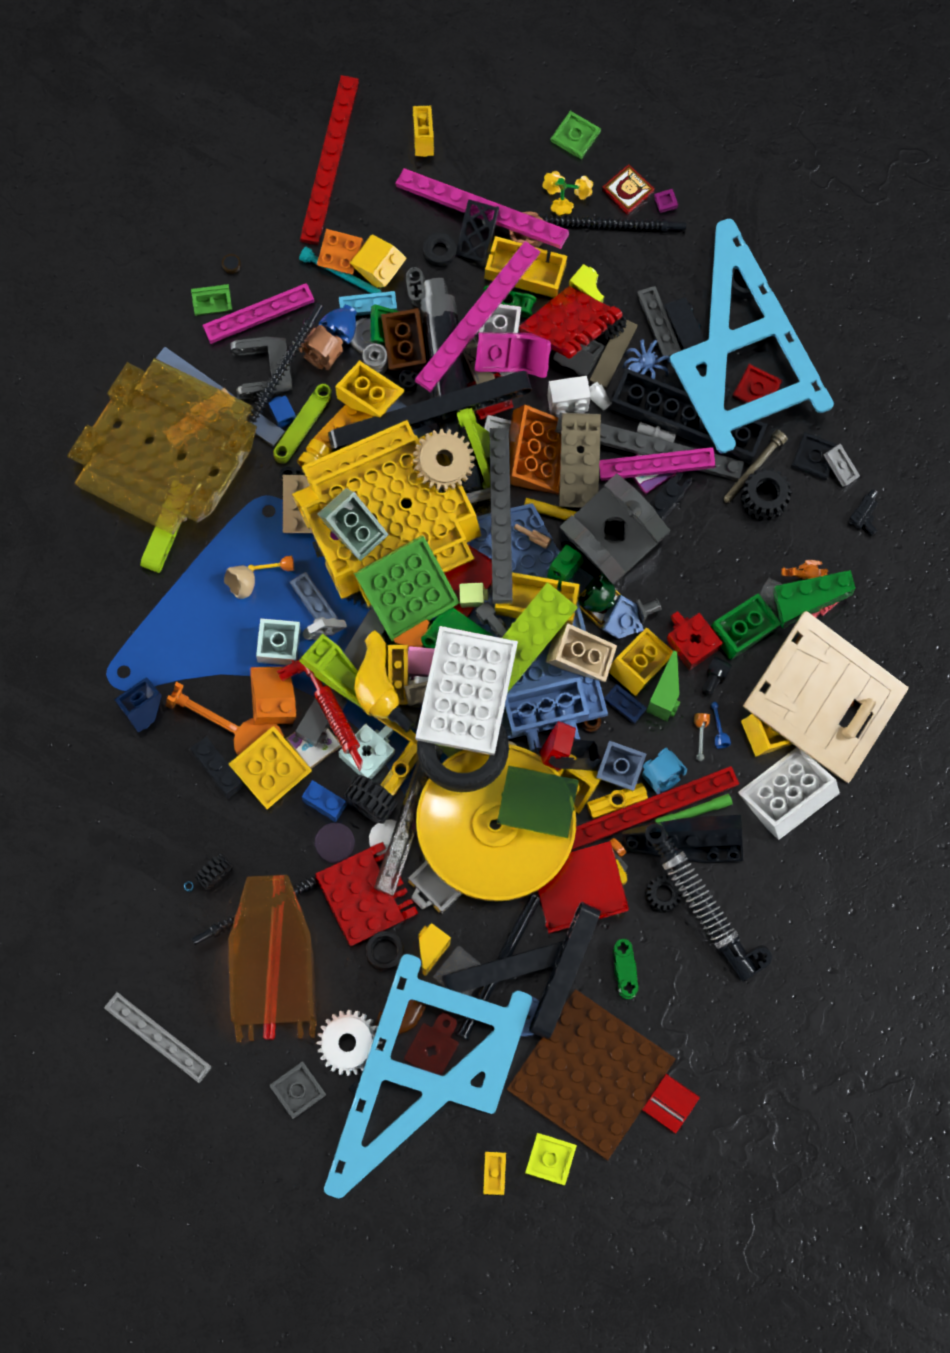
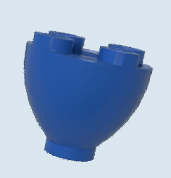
[319,304,357,345]

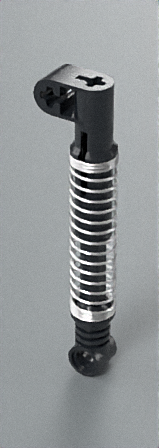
[645,822,772,981]

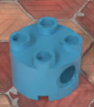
[642,748,687,794]

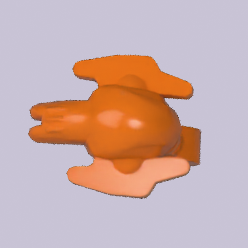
[781,560,828,580]

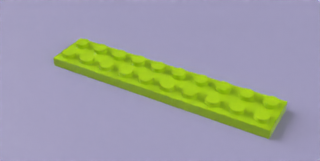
[435,582,578,757]

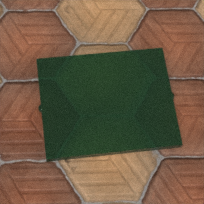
[497,766,579,838]

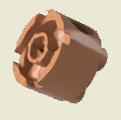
[299,325,343,370]

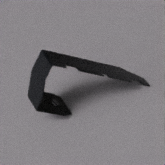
[548,740,602,771]

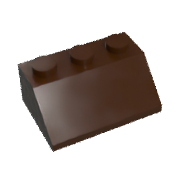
[381,308,428,371]

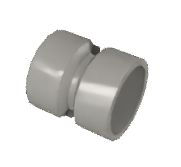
[362,343,388,375]

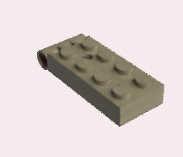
[559,413,601,508]

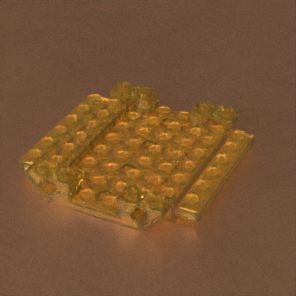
[67,358,257,535]

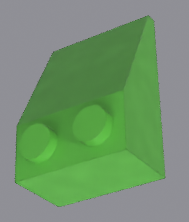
[646,650,680,721]

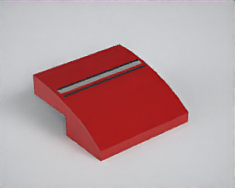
[642,1074,700,1133]

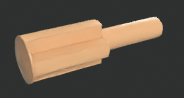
[514,524,552,549]

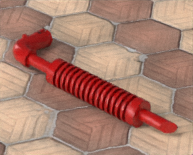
[277,659,363,771]

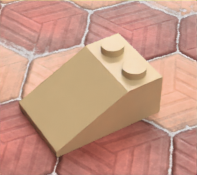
[545,623,617,682]

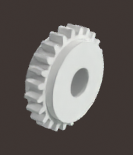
[317,1010,382,1076]

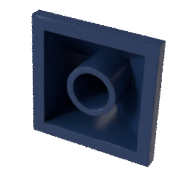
[114,677,162,732]

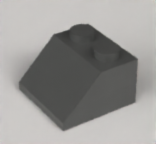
[553,340,605,376]

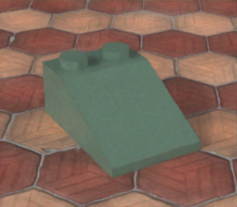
[317,488,389,561]

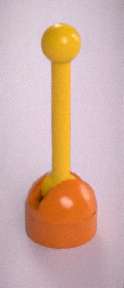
[248,555,294,571]

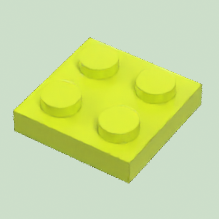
[525,1133,577,1186]

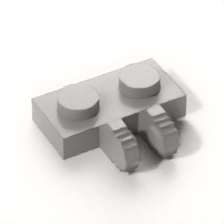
[303,617,347,640]

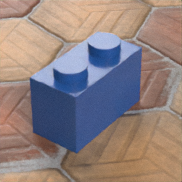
[302,780,346,822]

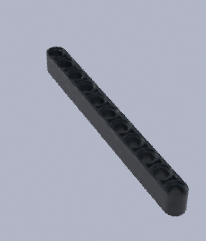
[328,371,532,452]

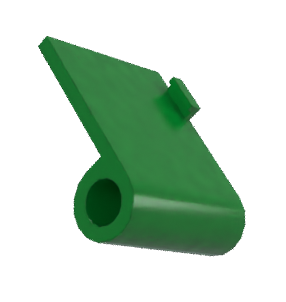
[421,607,494,649]

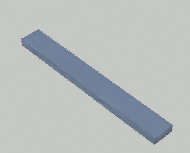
[153,347,285,448]

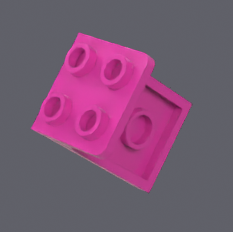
[475,332,551,378]

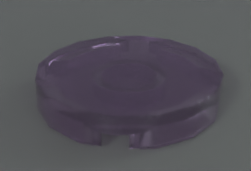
[315,823,355,863]

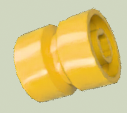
[297,439,332,467]

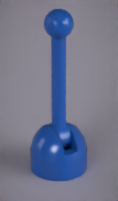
[711,702,731,749]

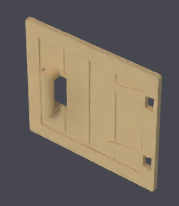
[743,611,908,783]

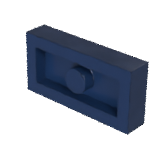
[604,684,647,724]

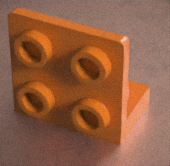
[317,229,364,275]

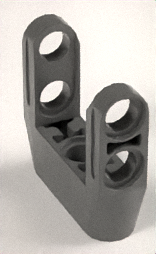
[230,337,292,399]

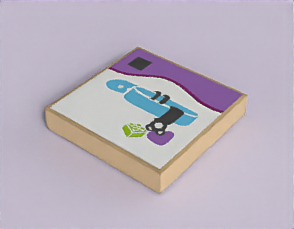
[286,729,341,769]

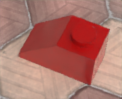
[539,721,576,771]

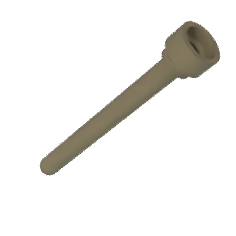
[724,430,788,503]

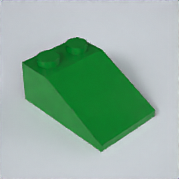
[710,593,781,661]

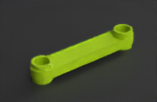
[273,384,332,464]
[457,408,491,489]

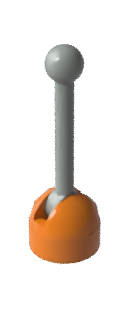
[694,713,710,761]

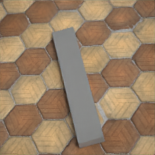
[104,992,212,1083]

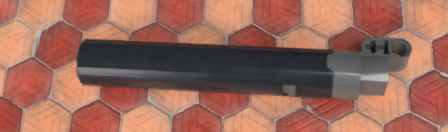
[406,267,482,493]

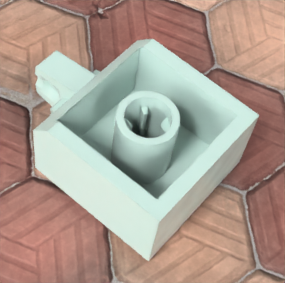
[339,723,395,780]

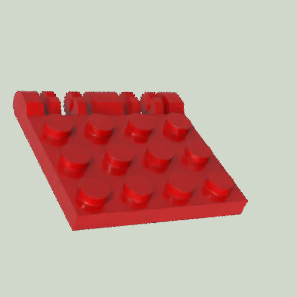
[519,286,623,359]
[315,842,418,947]

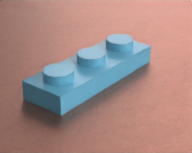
[339,291,397,316]

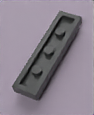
[637,286,681,357]

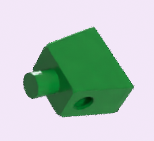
[547,545,584,589]

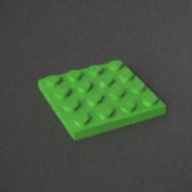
[354,535,460,641]

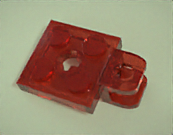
[404,1013,459,1076]

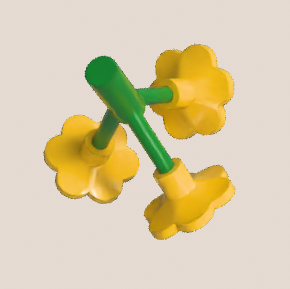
[542,171,593,215]

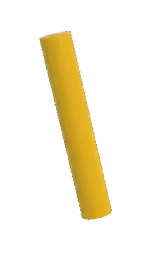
[524,498,577,520]

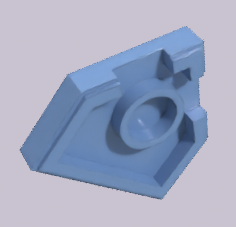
[601,595,644,638]

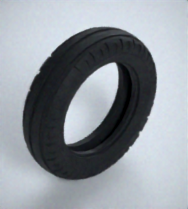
[417,723,509,792]

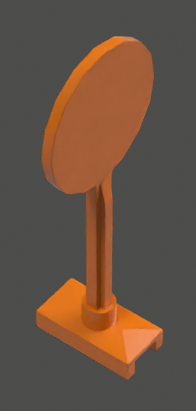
[165,682,284,756]

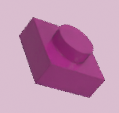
[654,189,678,213]

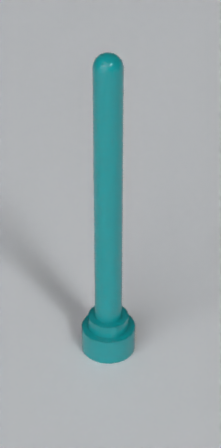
[299,246,381,294]

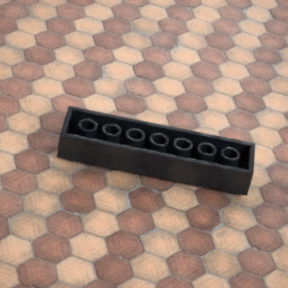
[610,368,767,465]

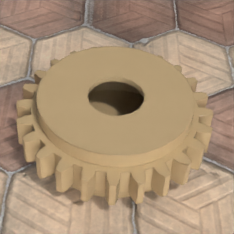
[412,429,475,491]

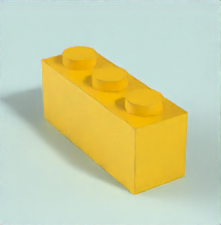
[386,645,408,705]

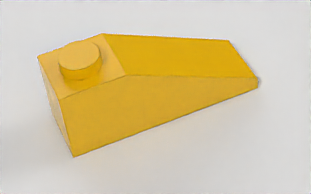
[413,106,434,157]

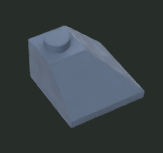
[596,741,647,791]

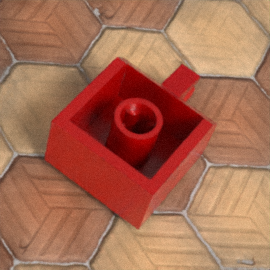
[667,611,723,671]

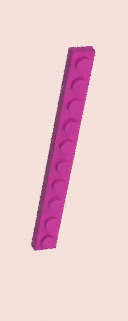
[396,168,569,249]
[415,241,540,392]

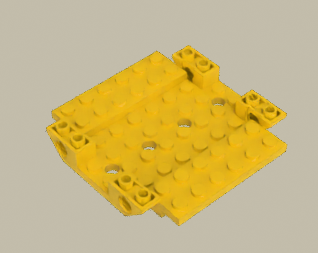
[292,420,482,608]

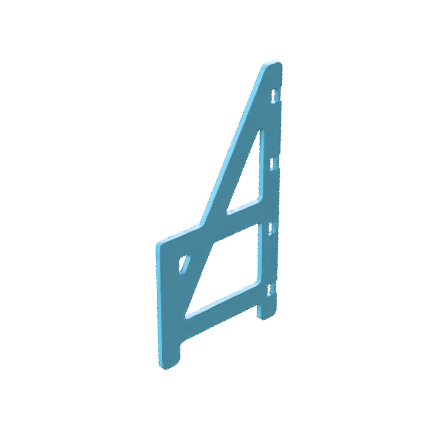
[670,219,834,453]
[324,954,532,1198]

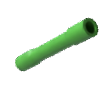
[654,794,732,822]

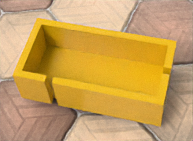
[484,236,567,298]
[495,572,580,625]

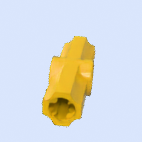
[381,742,419,796]
[586,783,648,819]

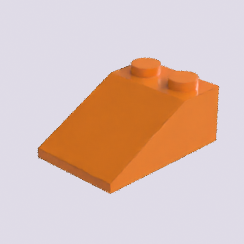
[250,667,296,725]

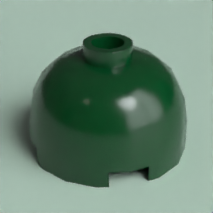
[578,573,616,613]

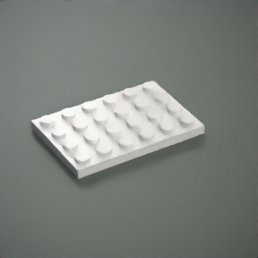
[415,626,518,756]

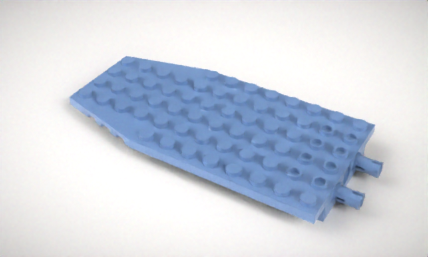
[467,503,608,752]

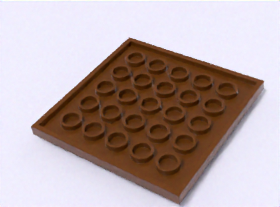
[506,989,676,1161]

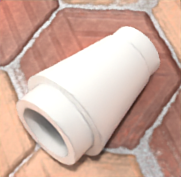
[589,382,611,411]

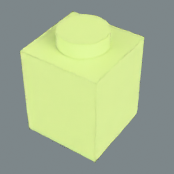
[460,583,489,608]

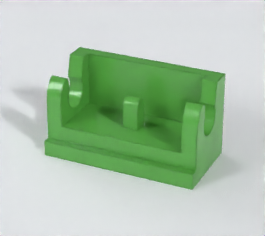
[191,284,232,316]

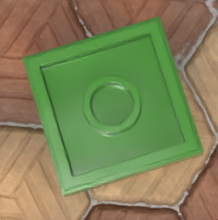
[550,111,601,159]

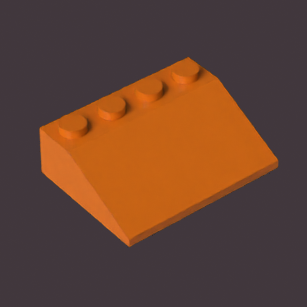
[509,405,561,494]

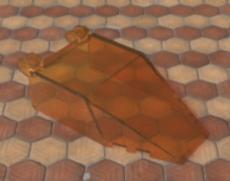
[228,875,316,1042]

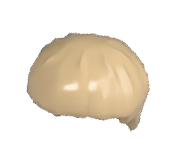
[224,565,255,599]

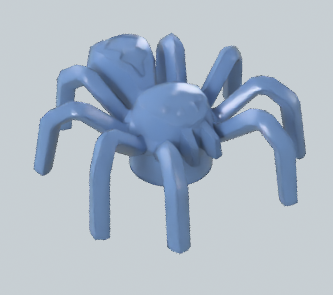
[622,339,670,379]

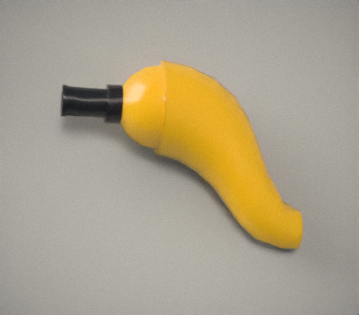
[354,630,415,733]

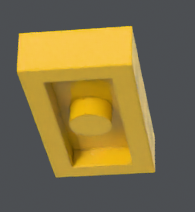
[483,1152,506,1195]

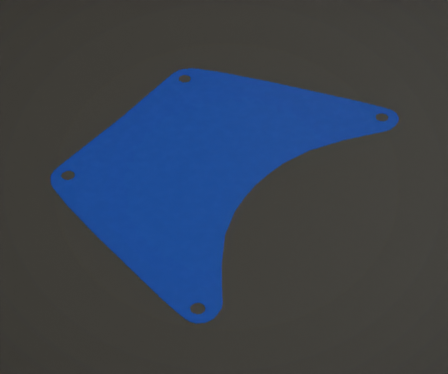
[106,495,449,807]

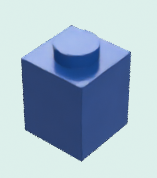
[269,395,296,428]

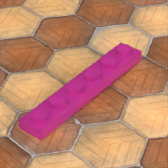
[203,283,314,344]
[599,447,715,481]

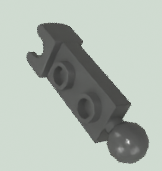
[475,602,507,638]

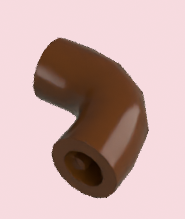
[374,1000,426,1034]

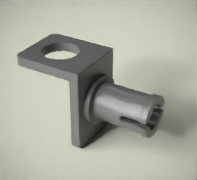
[635,599,662,624]

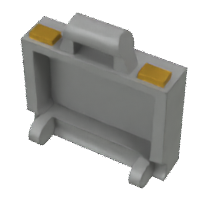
[408,861,462,914]

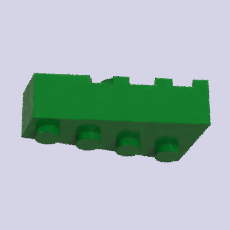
[773,570,855,629]

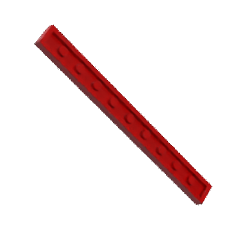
[300,75,359,246]
[571,766,739,851]

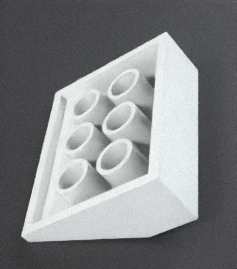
[738,747,839,840]

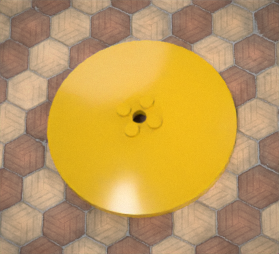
[416,744,576,901]

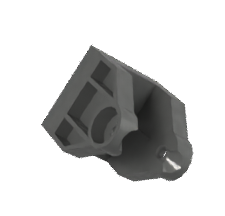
[560,474,670,584]

